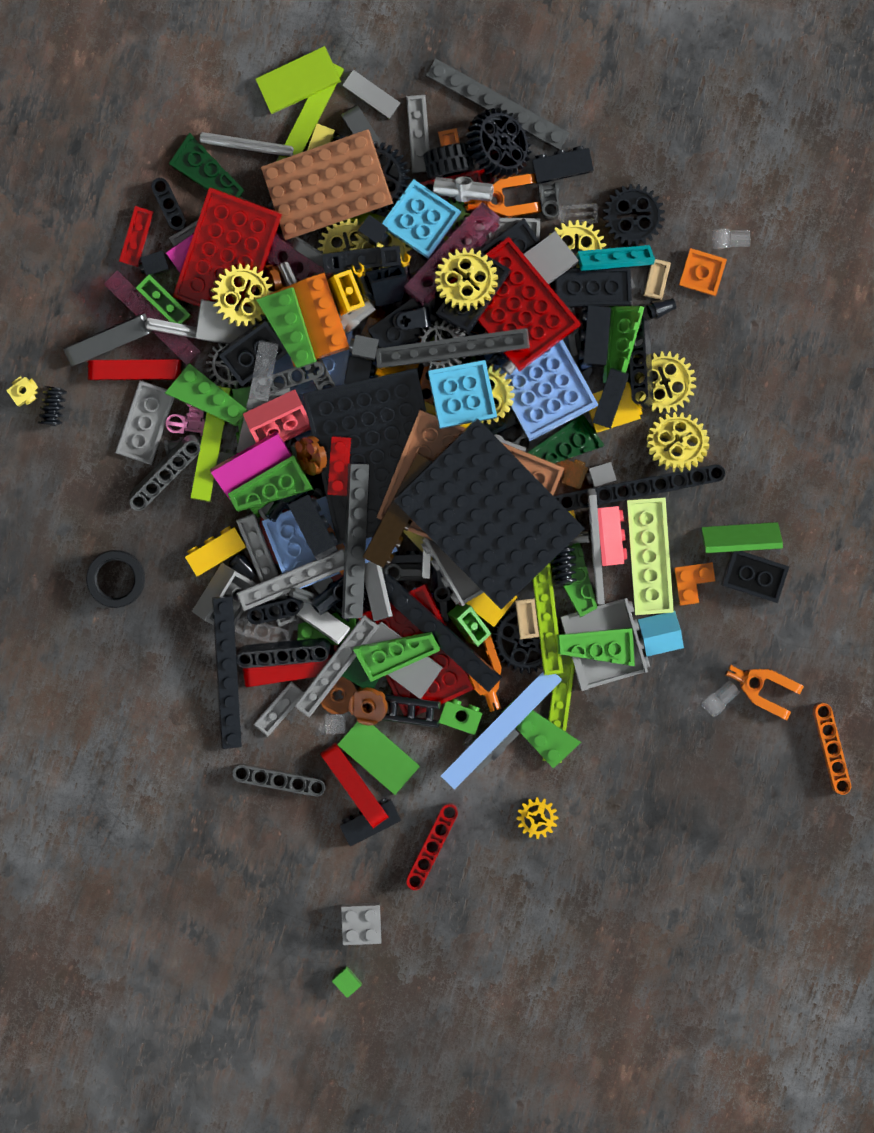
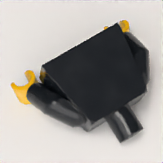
[351,253,411,311]

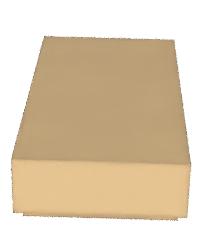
[643,259,671,300]
[515,599,539,639]

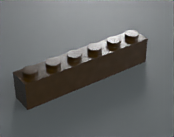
[363,453,433,568]

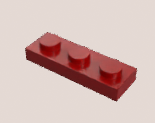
[119,206,154,267]
[327,436,351,496]

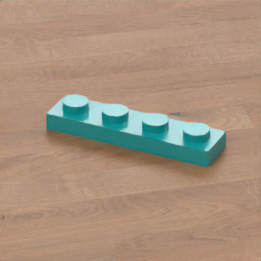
[576,245,655,271]

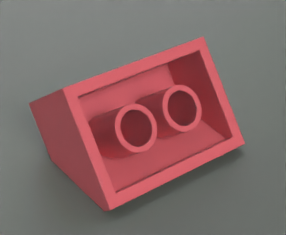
[243,389,311,443]
[598,506,627,566]

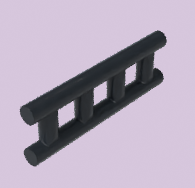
[371,694,441,728]

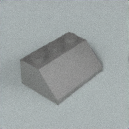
[192,563,257,626]

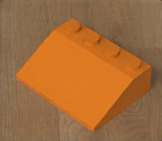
[269,273,349,367]

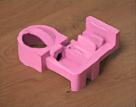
[166,404,205,436]

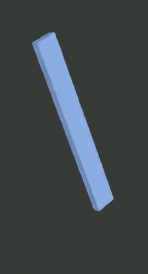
[441,671,562,790]

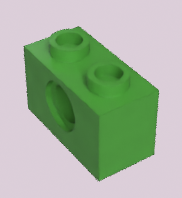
[447,604,491,647]
[439,699,482,735]

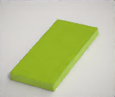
[256,46,341,114]

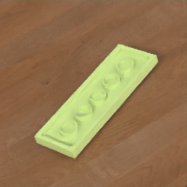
[627,498,674,615]

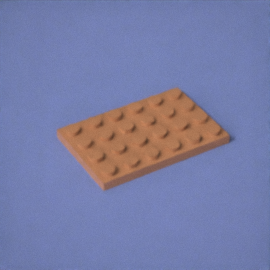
[261,130,393,240]

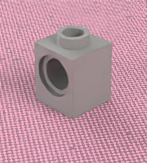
[586,462,616,487]

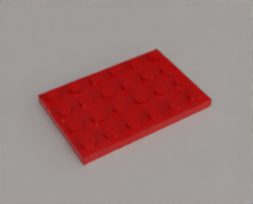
[173,187,282,307]
[449,237,581,372]
[358,584,475,716]

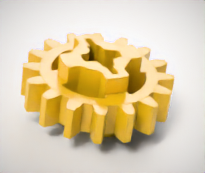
[516,797,558,839]

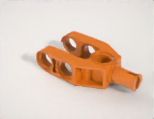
[464,174,542,218]
[469,635,502,712]
[725,665,804,720]

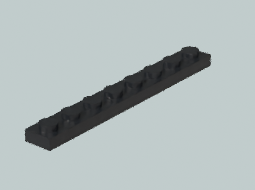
[384,574,502,692]
[212,596,242,749]

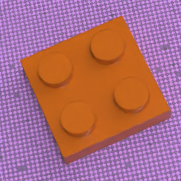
[679,248,727,296]

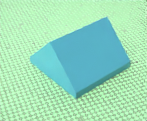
[638,611,684,657]

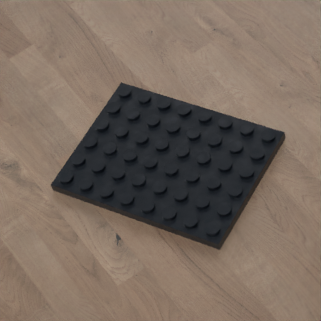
[303,368,427,544]
[393,418,585,609]

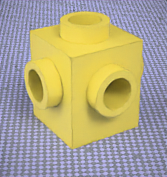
[6,376,39,407]

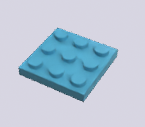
[382,179,461,259]
[428,360,497,429]

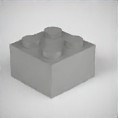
[341,903,382,945]

